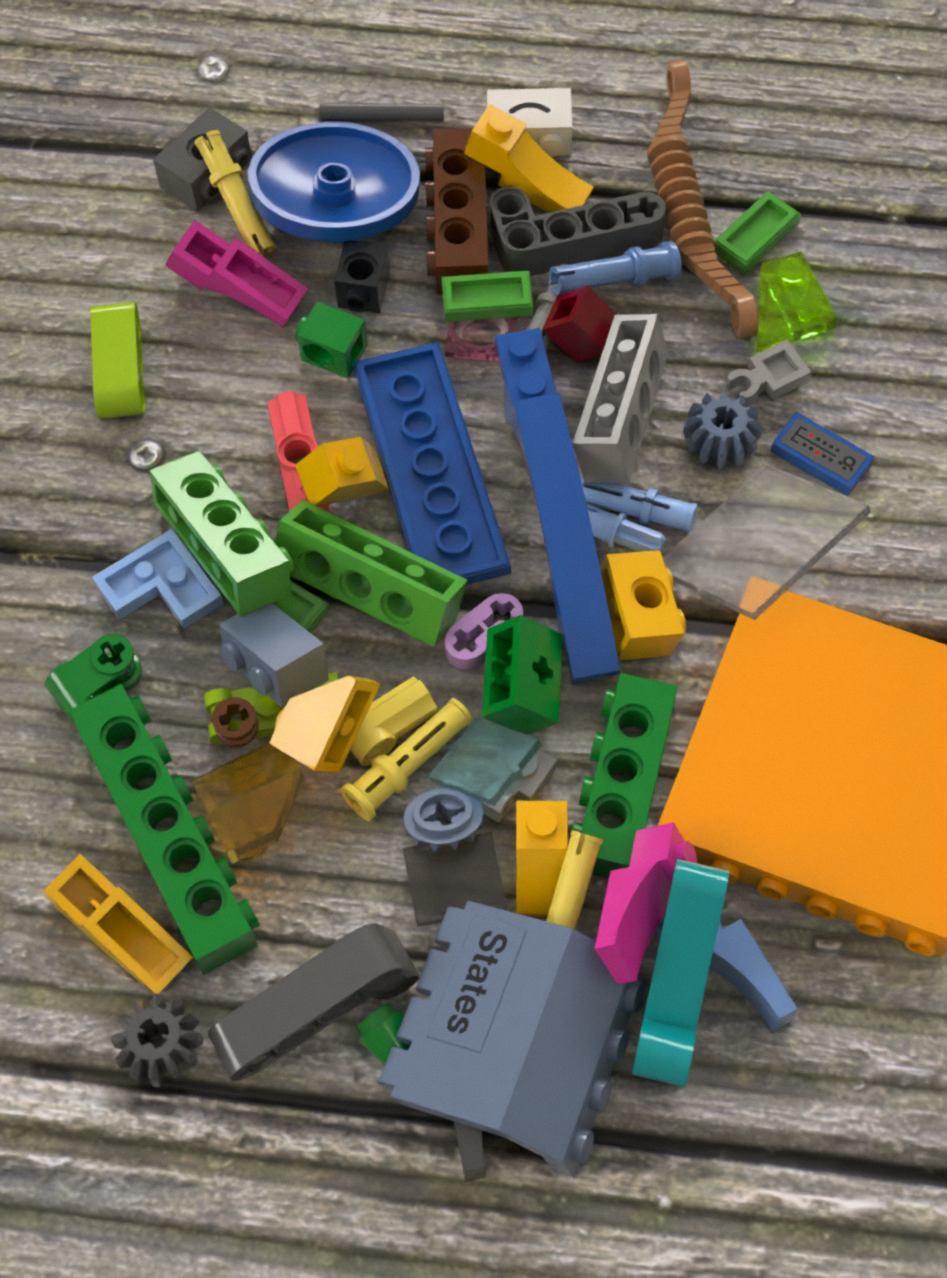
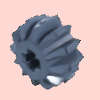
[683,390,762,470]

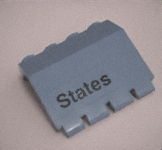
[378,900,645,1178]

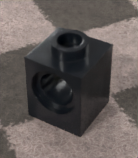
[334,240,390,313]

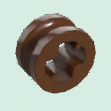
[212,697,259,747]

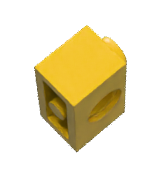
[600,550,686,661]

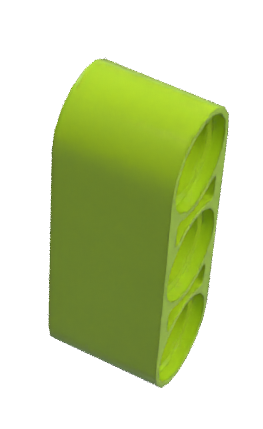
[90,302,145,419]

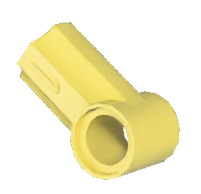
[350,676,437,766]

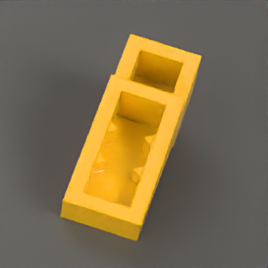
[464,104,593,213]

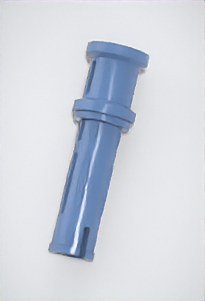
[548,241,682,295]

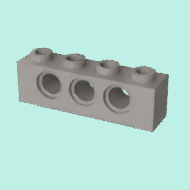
[572,314,668,483]

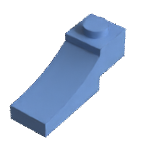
[656,915,797,1032]

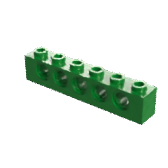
[68,684,260,975]

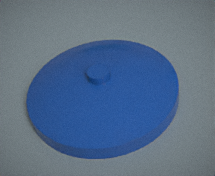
[248,122,420,242]

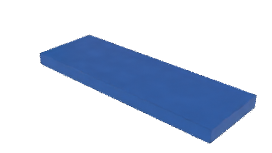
[353,342,511,585]

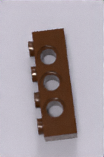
[425,128,488,293]

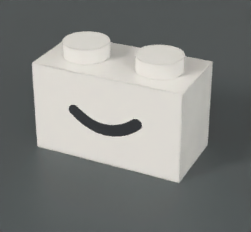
[487,88,572,157]

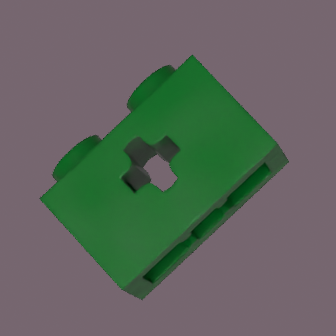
[482,615,562,736]

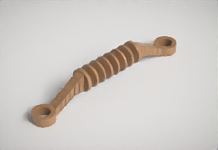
[647,59,758,339]

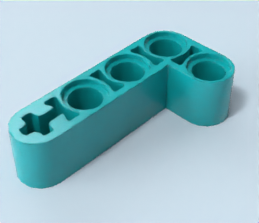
[632,859,730,1087]

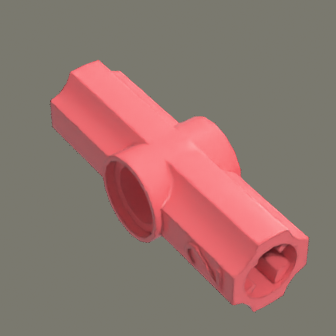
[267,391,331,513]

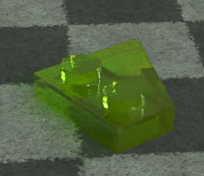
[755,251,838,353]

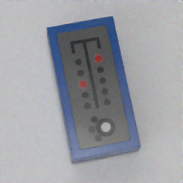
[770,412,874,496]

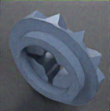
[403,788,483,852]

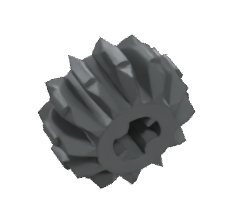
[111,994,203,1087]

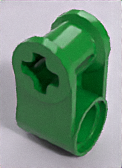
[45,634,142,723]

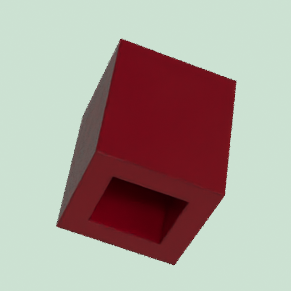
[542,286,617,363]

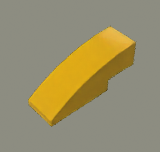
[43,854,193,995]

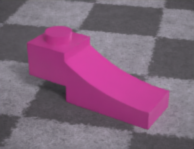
[165,220,308,327]
[594,822,697,984]

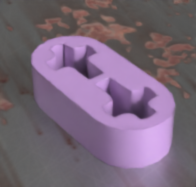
[444,593,523,670]

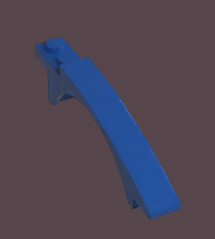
[495,328,620,683]

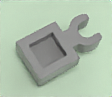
[725,340,812,407]

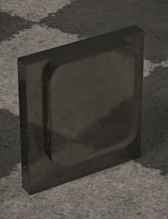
[403,832,507,927]

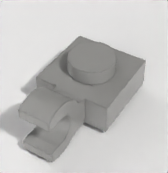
[483,736,557,825]

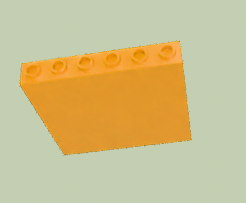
[658,579,947,956]

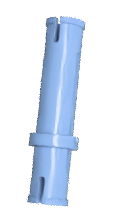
[579,473,698,533]

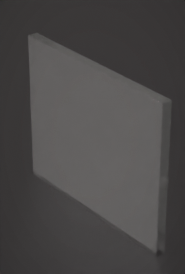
[663,464,871,620]

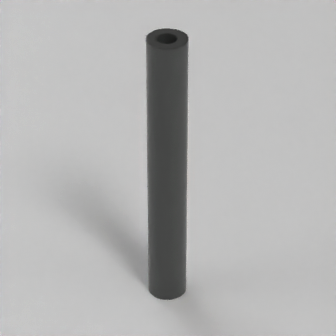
[319,103,444,121]

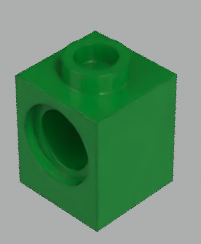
[295,302,368,378]

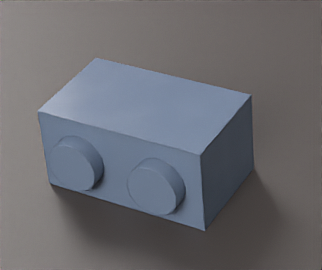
[219,603,329,707]

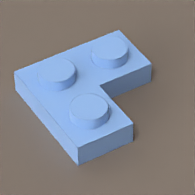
[92,529,224,629]

